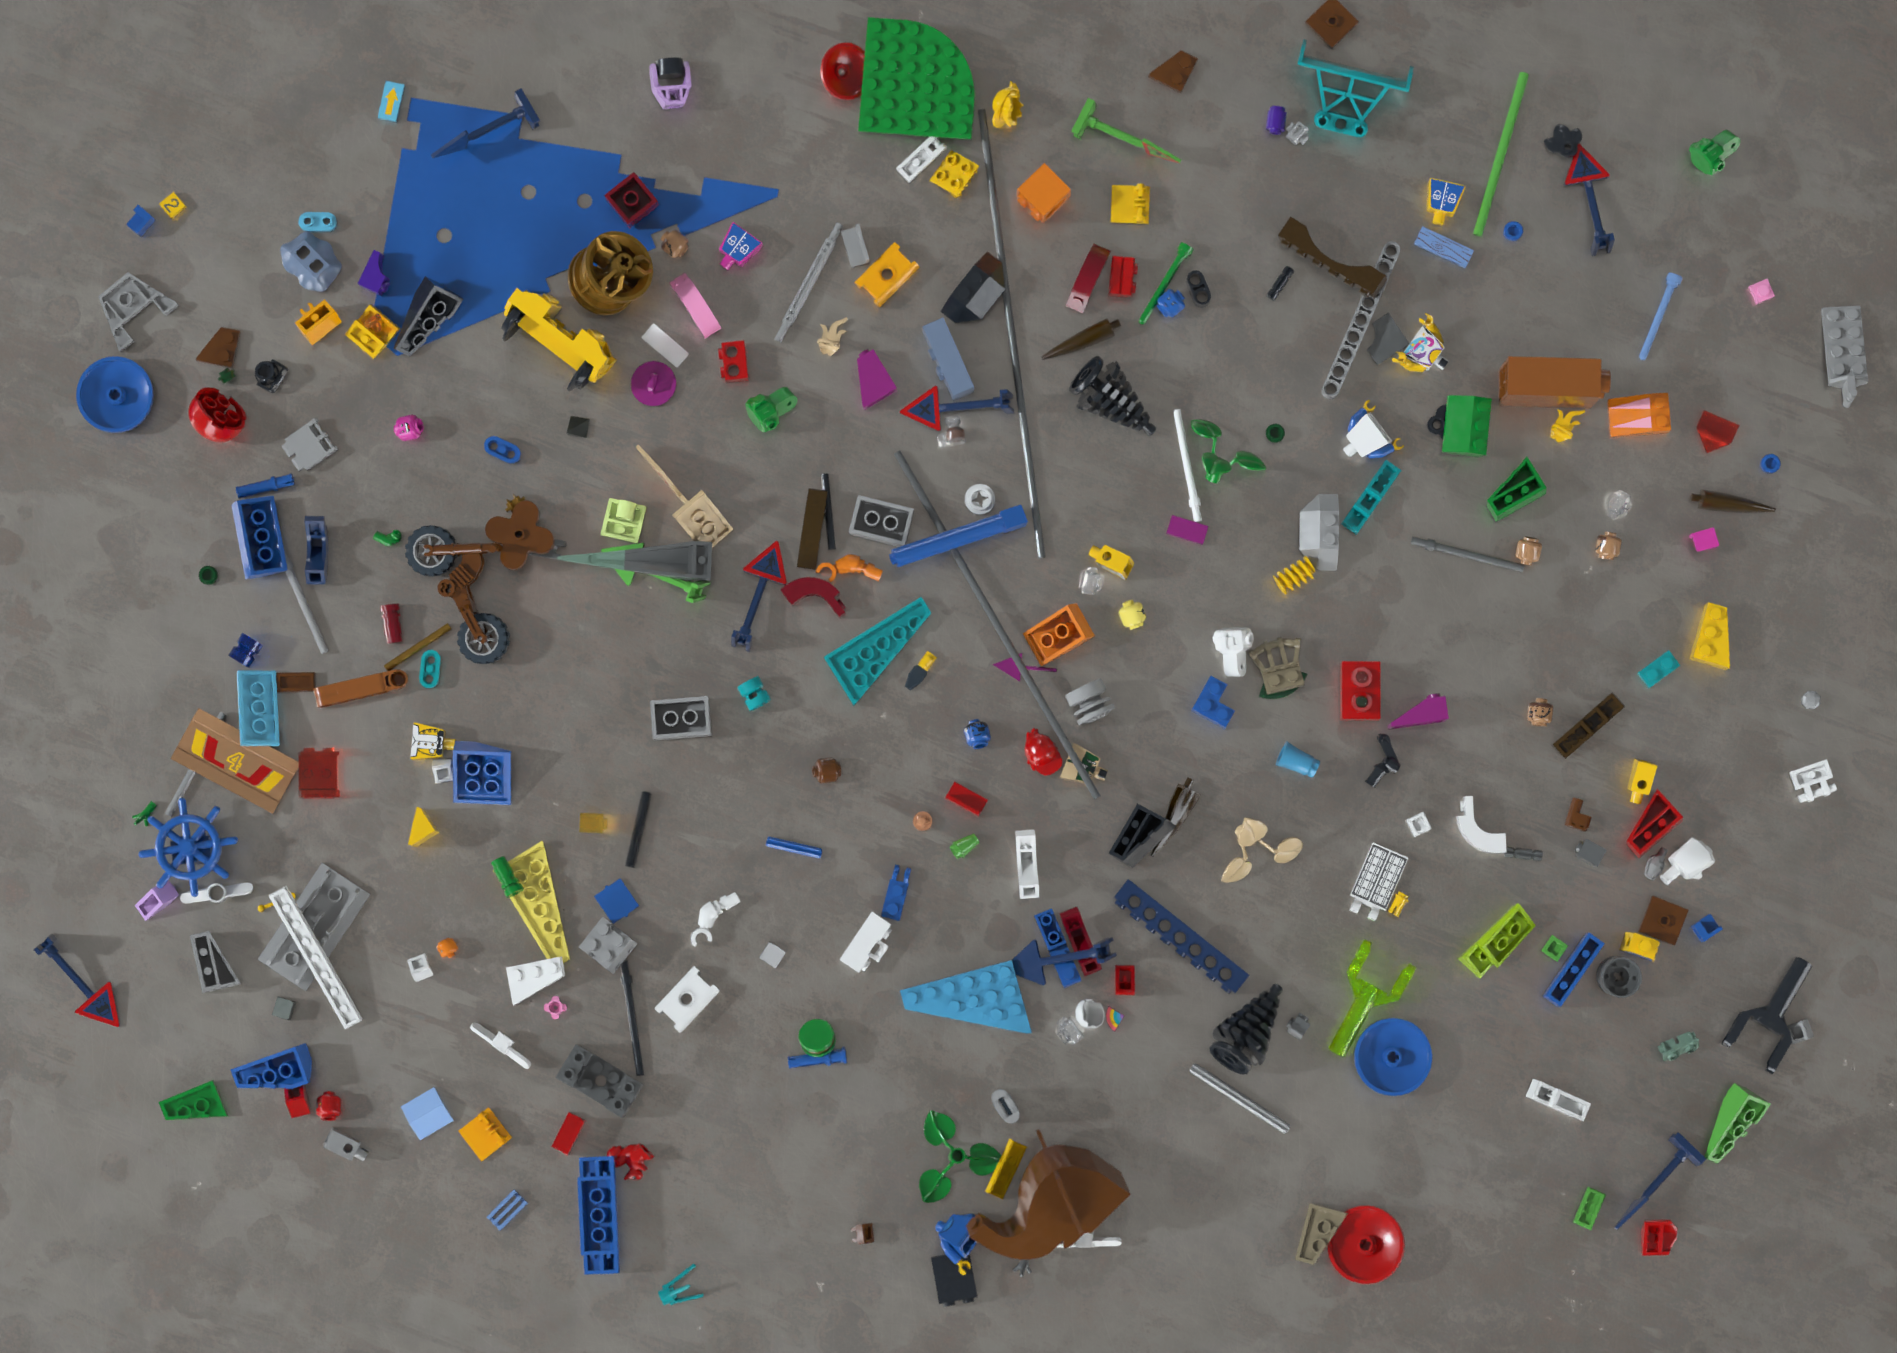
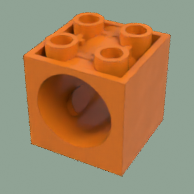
[1017,163,1071,223]

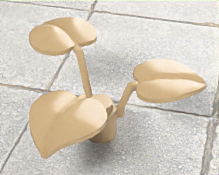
[1221,818,1303,883]

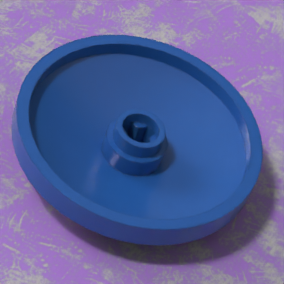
[76,356,154,433]
[1354,1018,1432,1096]

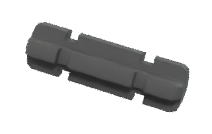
[1504,846,1543,861]

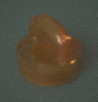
[363,313,382,333]

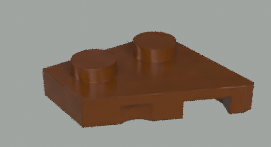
[1148,50,1198,93]
[196,327,241,369]

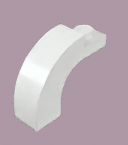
[1456,796,1507,854]
[1015,830,1039,899]

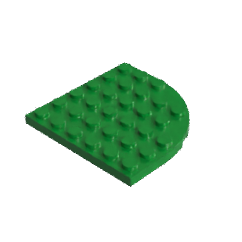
[858,17,975,140]

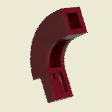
[1066,243,1111,313]
[780,577,846,618]
[1059,907,1102,977]

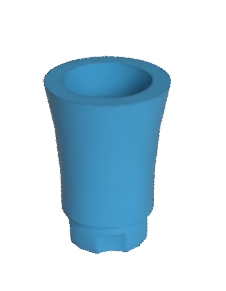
[1276,741,1320,777]

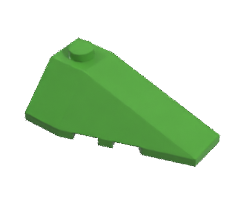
[1705,1083,1771,1163]

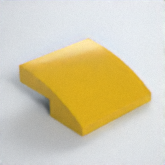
[345,304,401,359]

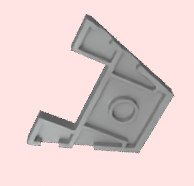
[98,273,179,352]

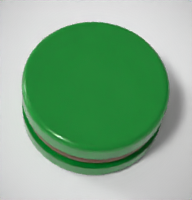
[798,1019,836,1057]

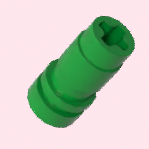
[491,856,524,898]

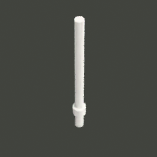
[1173,409,1202,522]

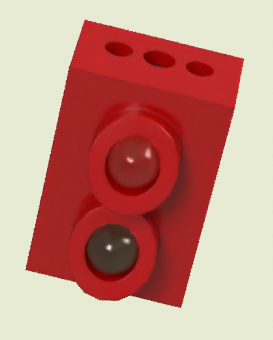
[1340,661,1381,721]

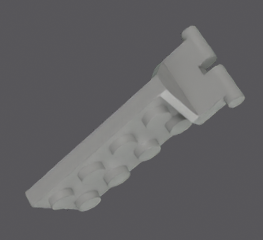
[1821,306,1868,408]

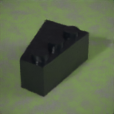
[1109,803,1176,868]

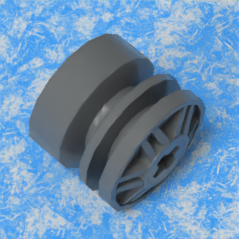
[1596,956,1642,998]

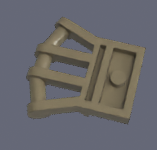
[1247,637,1305,695]

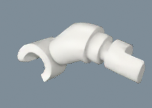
[690,892,740,947]

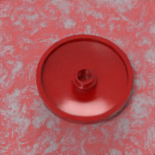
[1327,1206,1405,1284]

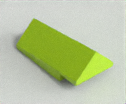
[1458,903,1536,979]

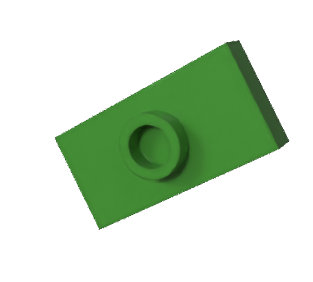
[1573,1187,1606,1230]

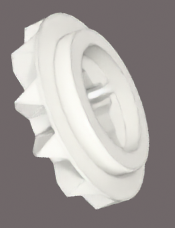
[965,484,995,514]

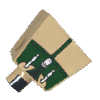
[1060,743,1108,783]

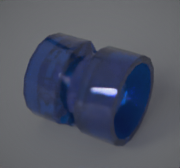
[228,633,263,668]

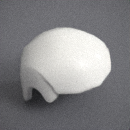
[1075,999,1104,1028]

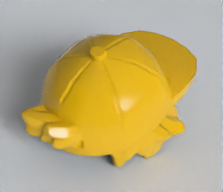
[992,81,1024,128]

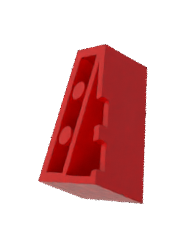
[1626,789,1683,859]

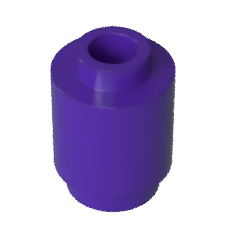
[1266,106,1287,135]

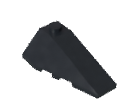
[394,276,463,356]

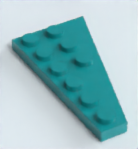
[824,597,932,706]

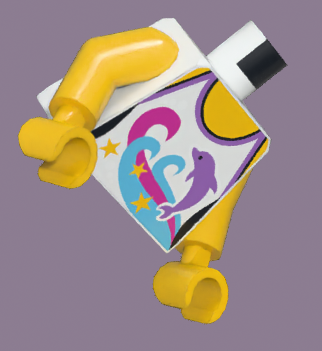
[1392,313,1449,372]

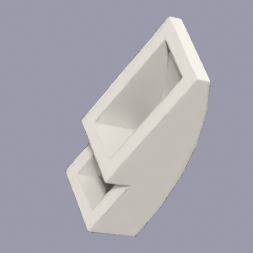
[1526,1079,1591,1121]

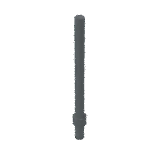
[1411,537,1524,572]

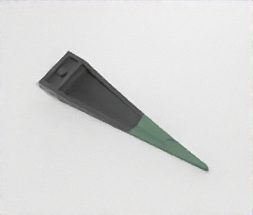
[557,541,712,581]

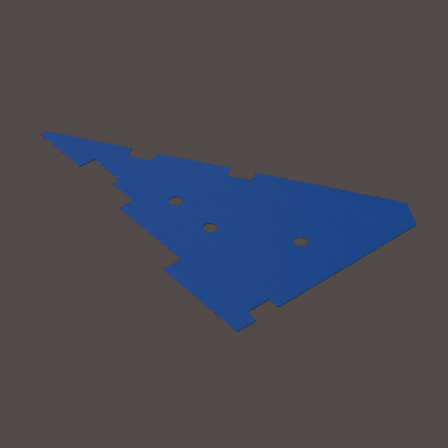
[374,98,779,356]

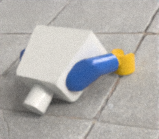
[1343,400,1404,459]

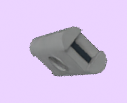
[992,1089,1020,1123]

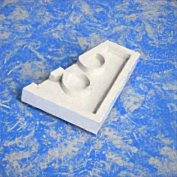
[506,957,566,1006]

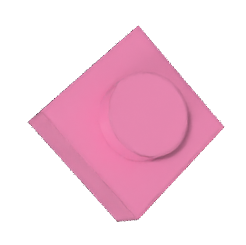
[1749,279,1775,304]

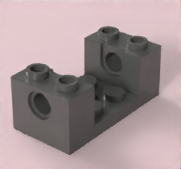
[555,1044,644,1118]

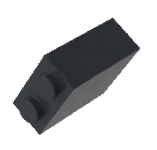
[931,1253,977,1307]

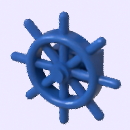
[138,798,238,897]

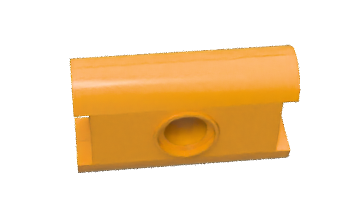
[854,242,920,308]

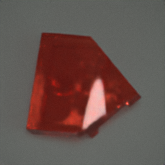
[1696,410,1740,453]

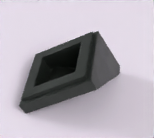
[567,416,590,438]

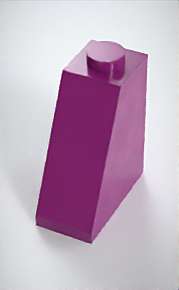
[857,349,897,410]

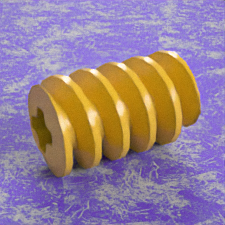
[1273,556,1316,595]

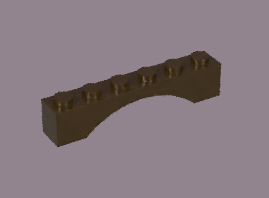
[1278,216,1387,299]

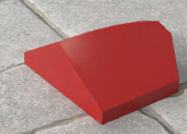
[1641,1220,1678,1256]

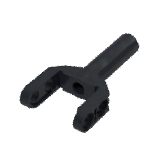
[1721,957,1813,1074]

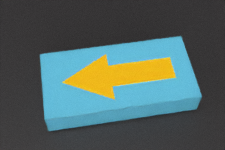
[378,81,405,122]

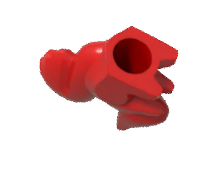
[607,1143,654,1180]

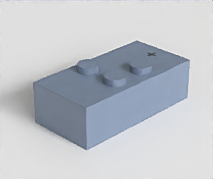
[922,317,974,402]

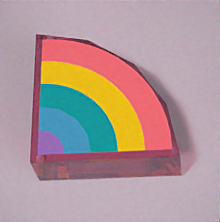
[1106,1006,1125,1032]

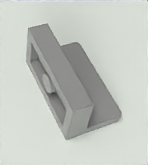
[841,224,870,268]

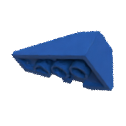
[231,1043,312,1089]

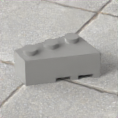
[190,931,241,993]

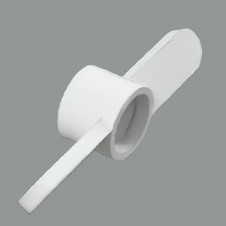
[180,882,253,903]
[470,1022,531,1069]
[1056,1231,1121,1248]

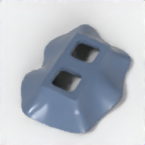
[280,231,342,292]

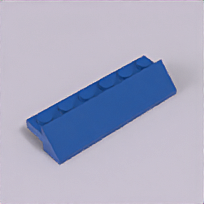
[577,1156,620,1275]

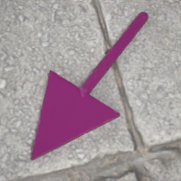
[993,653,1057,681]

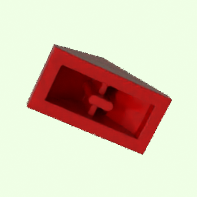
[1115,965,1135,996]

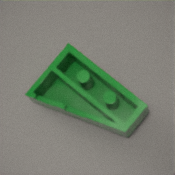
[1487,457,1547,522]

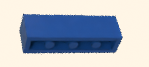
[1542,932,1605,1007]

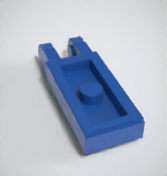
[881,864,911,921]

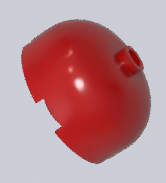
[188,387,247,443]

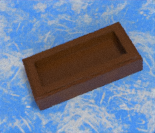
[276,672,316,692]

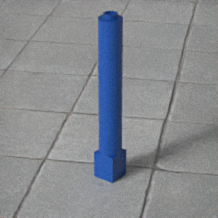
[889,504,1028,567]

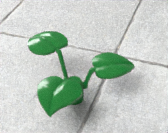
[1190,419,1266,483]
[919,1110,1001,1203]

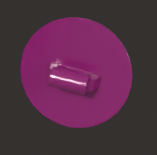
[631,361,676,406]

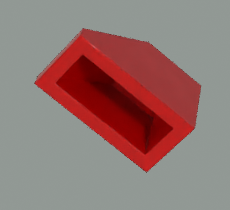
[284,1085,311,1118]

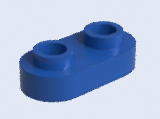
[484,436,521,464]

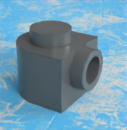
[1286,1013,1311,1040]

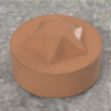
[913,811,932,831]

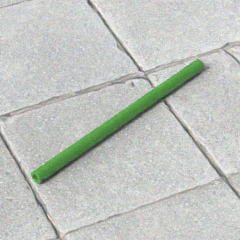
[1473,72,1529,237]

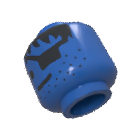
[964,719,991,749]

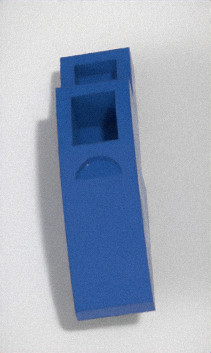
[1034,908,1082,988]

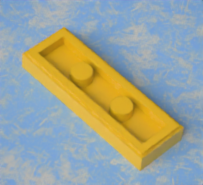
[985,1138,1027,1200]

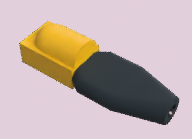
[905,651,937,691]

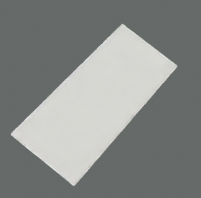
[641,323,689,368]

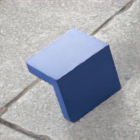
[127,205,155,237]
[1691,914,1723,942]

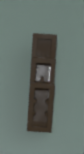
[797,488,828,570]
[1553,692,1625,759]

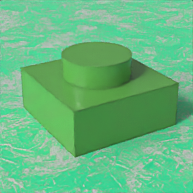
[1541,935,1568,962]

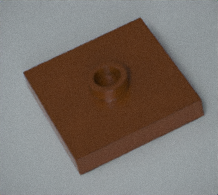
[1305,0,1359,49]
[1638,896,1689,946]

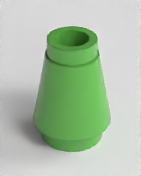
[950,833,979,859]

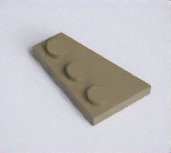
[1295,1203,1348,1265]

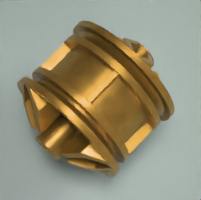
[568,231,653,315]

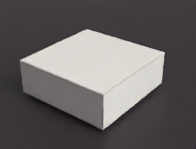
[1406,812,1432,837]

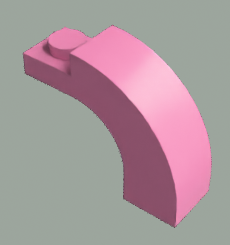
[669,273,721,338]

